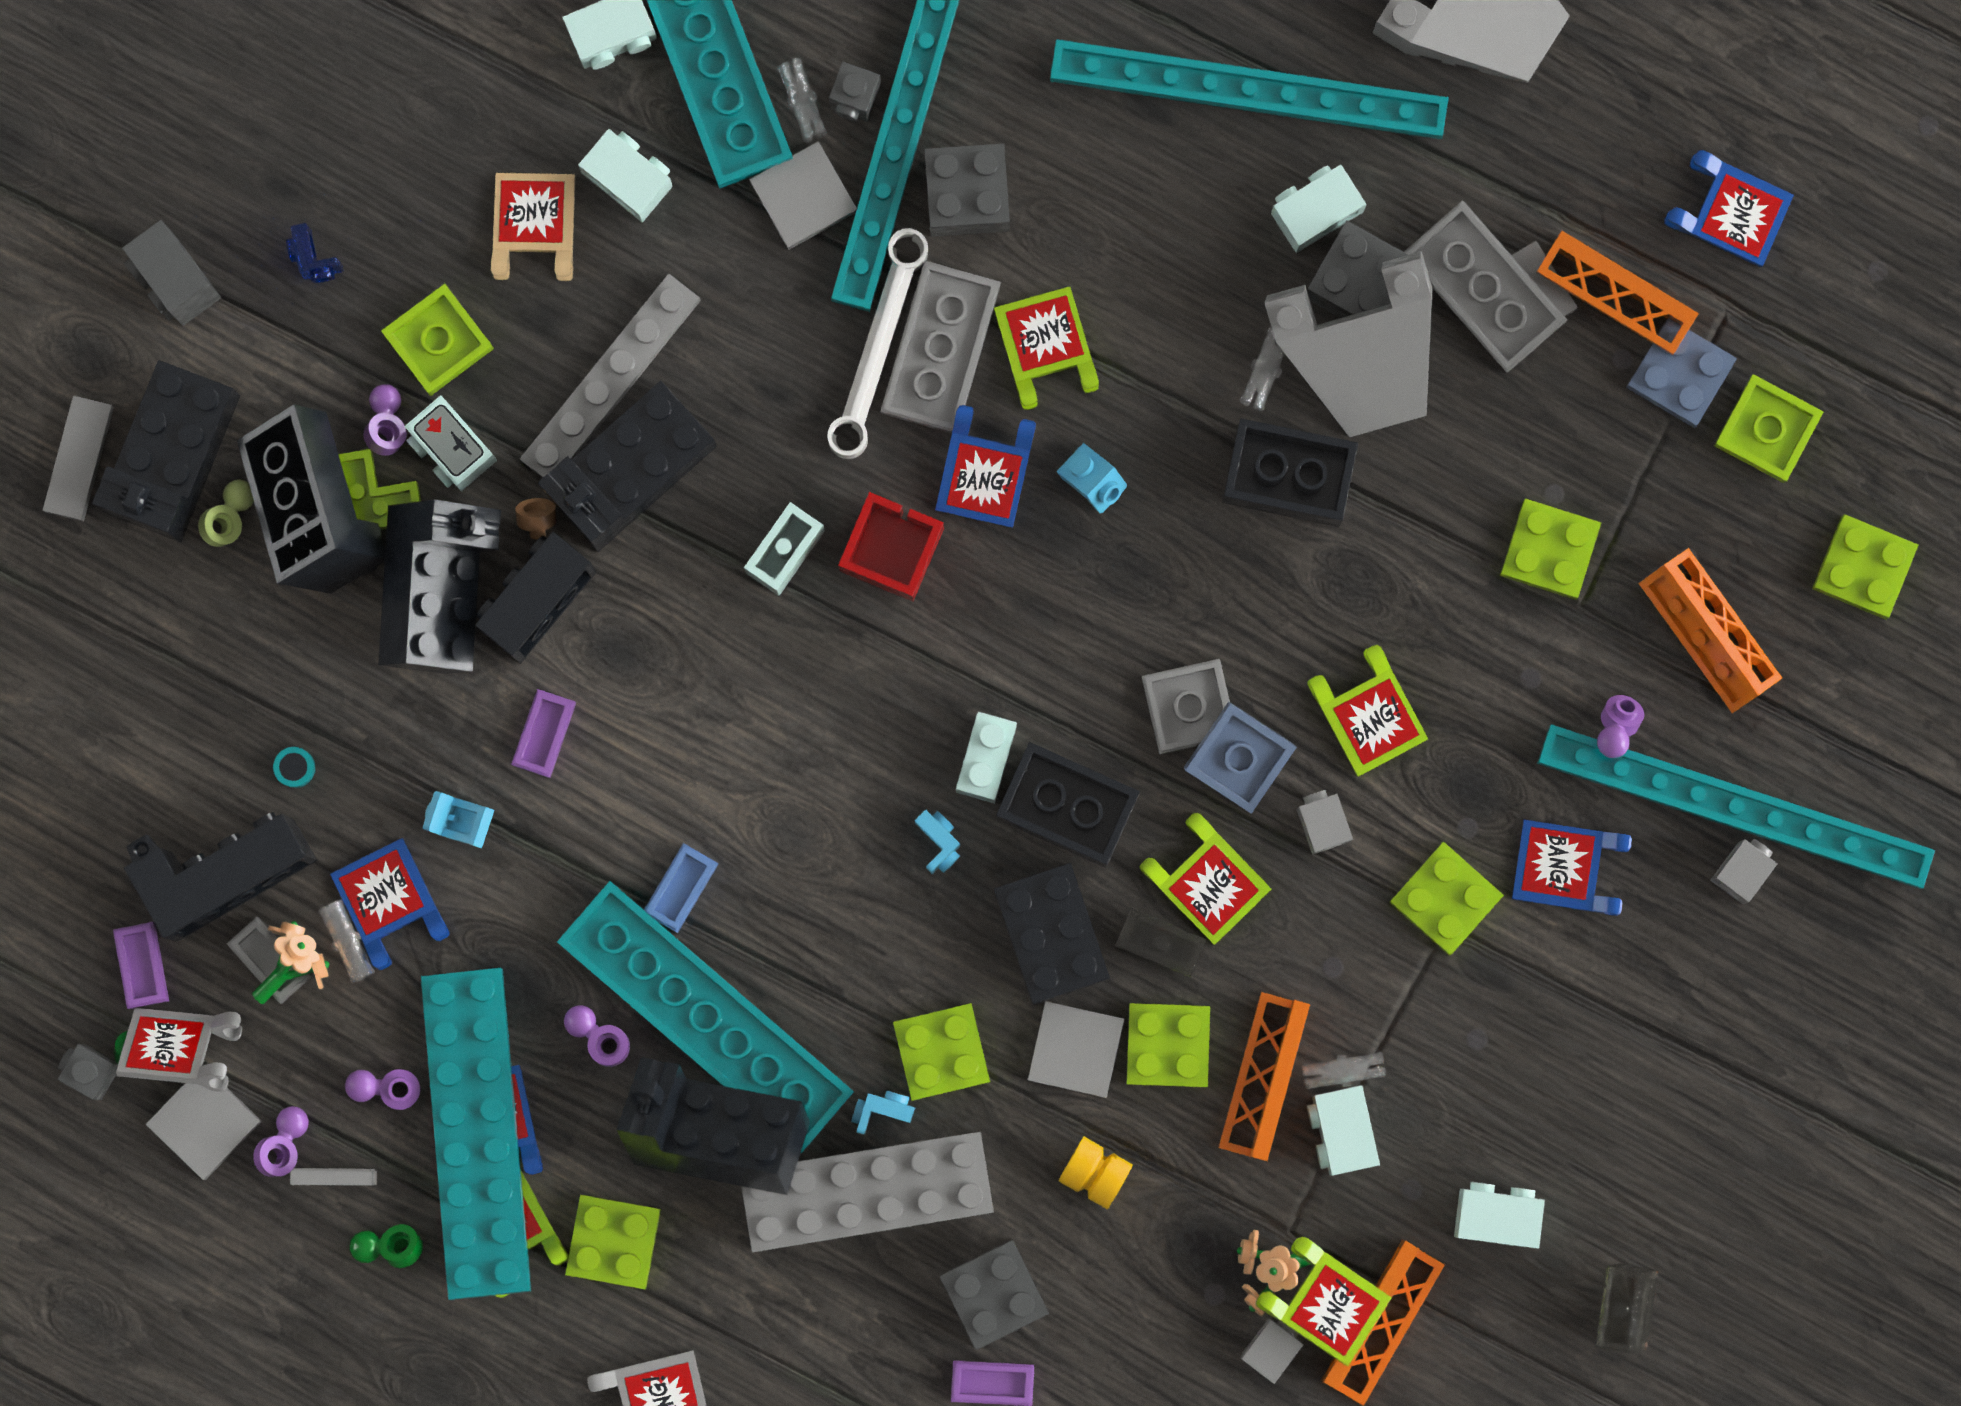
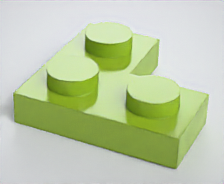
[338,449,421,530]

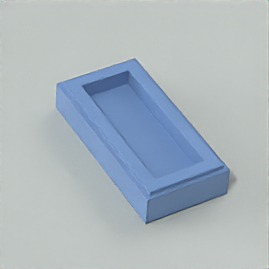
[644,843,718,933]

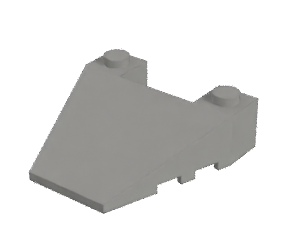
[1373,0,1569,83]
[1264,251,1432,437]

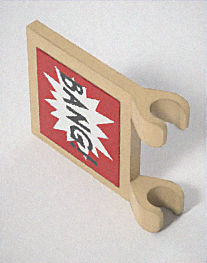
[491,173,575,281]

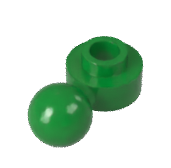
[349,1224,423,1268]

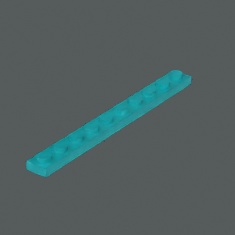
[831,0,959,312]
[1050,39,1449,139]
[1537,724,1935,889]

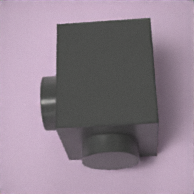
[829,62,881,122]
[57,1044,118,1100]

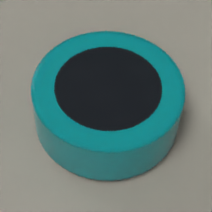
[273,747,315,788]

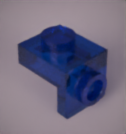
[286,223,343,283]

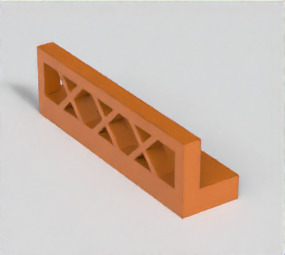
[1536,231,1699,355]
[1638,548,1782,713]
[1218,992,1310,1161]
[1321,1240,1445,1406]

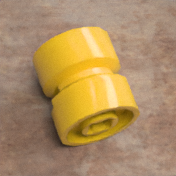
[1058,1136,1133,1210]

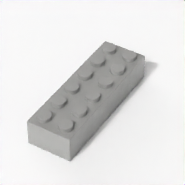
[742,1132,994,1252]

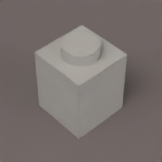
[1296,790,1353,855]
[1710,839,1778,904]
[1240,1318,1304,1384]

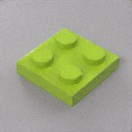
[381,284,494,396]
[1714,374,1824,483]
[1500,498,1601,600]
[1812,514,1918,620]
[1389,842,1504,956]
[893,1003,990,1101]
[1126,1003,1210,1087]
[565,1194,661,1289]

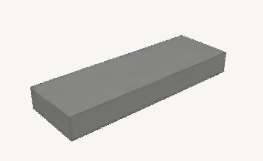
[42,396,114,522]

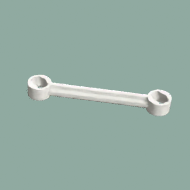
[827,228,928,459]

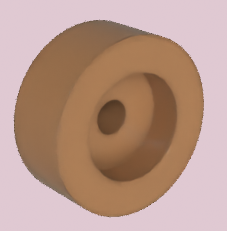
[516,498,557,540]

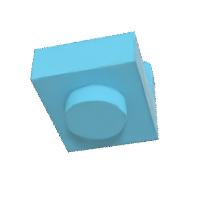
[1056,443,1127,513]
[423,791,494,848]
[914,810,960,874]
[851,1090,915,1135]

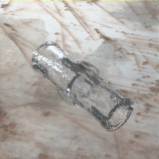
[777,59,827,142]
[1240,327,1285,411]
[318,899,376,983]
[1301,1052,1386,1090]

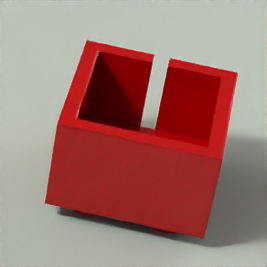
[838,492,944,602]

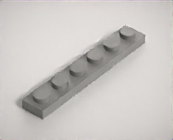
[520,274,701,478]

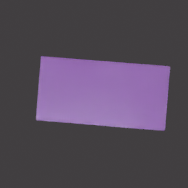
[511,689,576,778]
[113,922,169,1009]
[951,1360,1034,1406]

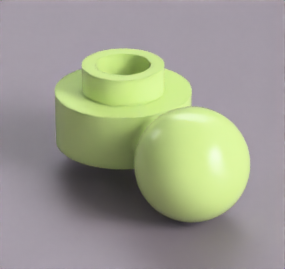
[198,480,254,547]

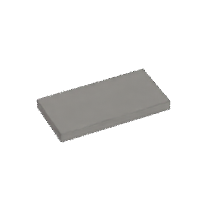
[1404,200,1568,373]
[880,261,1001,434]

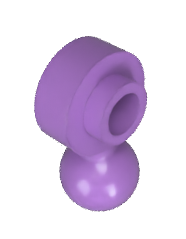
[363,384,407,456]
[1597,695,1644,758]
[564,1005,630,1067]
[345,1069,420,1110]
[253,1106,309,1177]

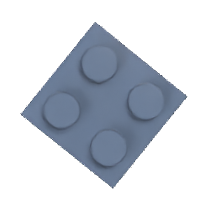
[1626,318,1737,428]
[1184,701,1297,814]

